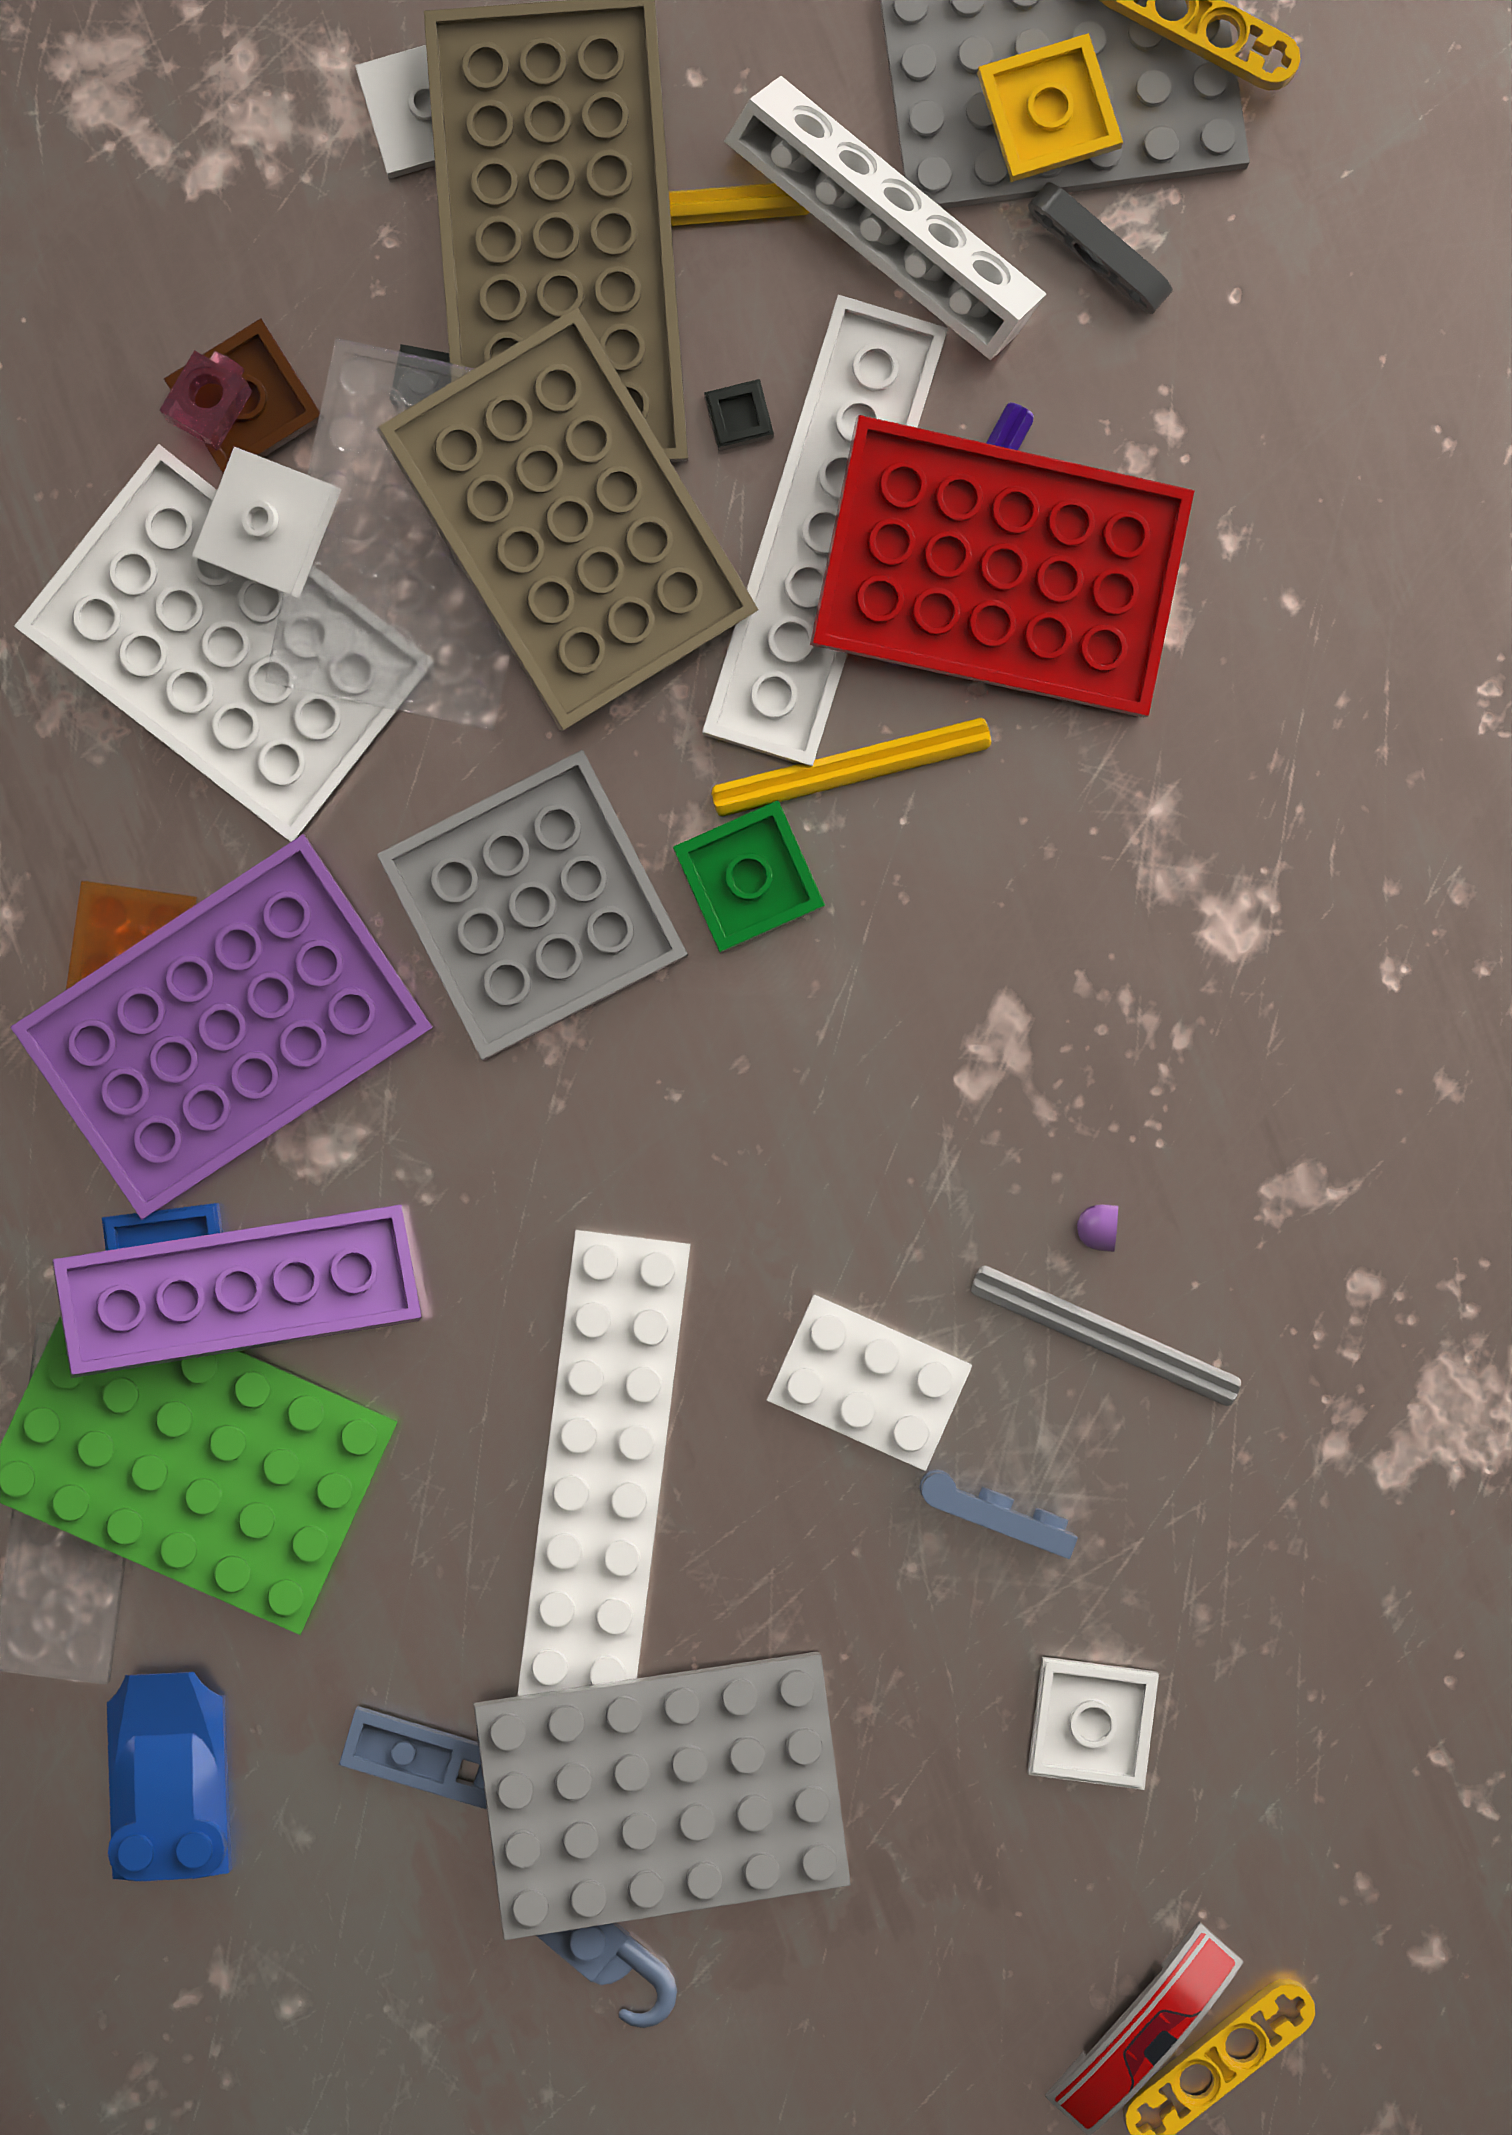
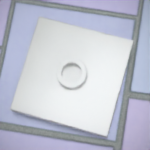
[355,45,435,179]
[192,447,342,599]
[1027,1657,1159,1790]

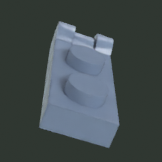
[919,1469,1078,1559]
[339,1706,486,1809]

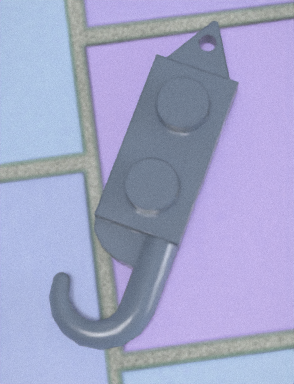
[492,1861,677,2028]

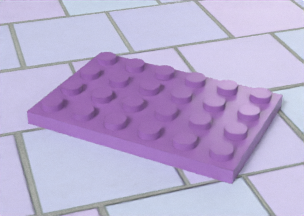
[10,834,433,1220]

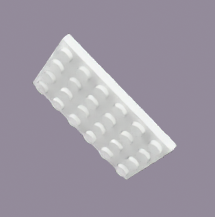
[14,444,435,842]

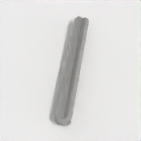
[971,1266,1241,1406]

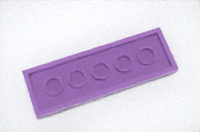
[52,1205,422,1378]

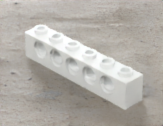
[724,76,1046,360]

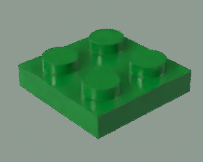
[673,800,825,953]

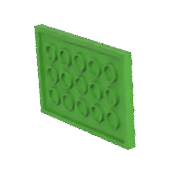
[0,1315,397,1635]

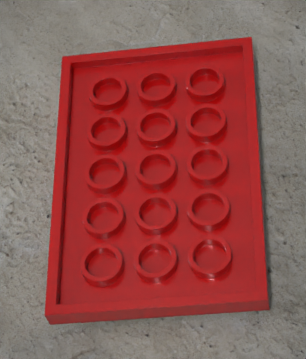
[810,415,1195,718]

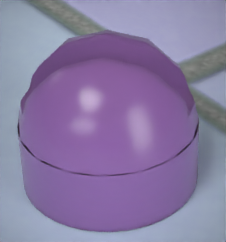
[1077,1204,1118,1252]

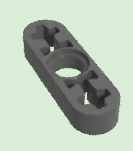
[1028,182,1173,314]

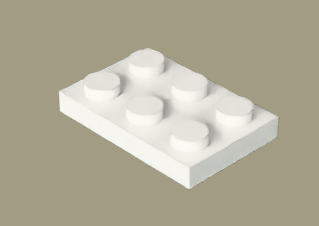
[767,1294,972,1471]

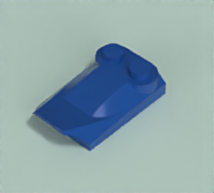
[107,1672,232,1881]

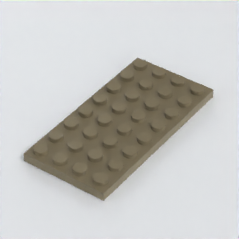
[424,0,688,462]

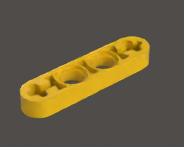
[1099,0,1301,91]
[1123,1979,1315,2135]

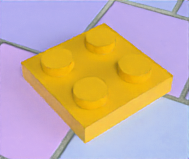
[977,33,1123,182]

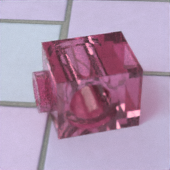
[159,350,252,451]

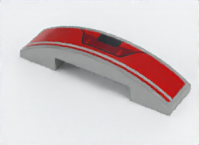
[1045,1921,1244,2135]

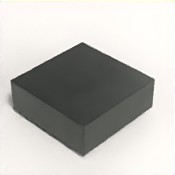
[704,379,774,452]

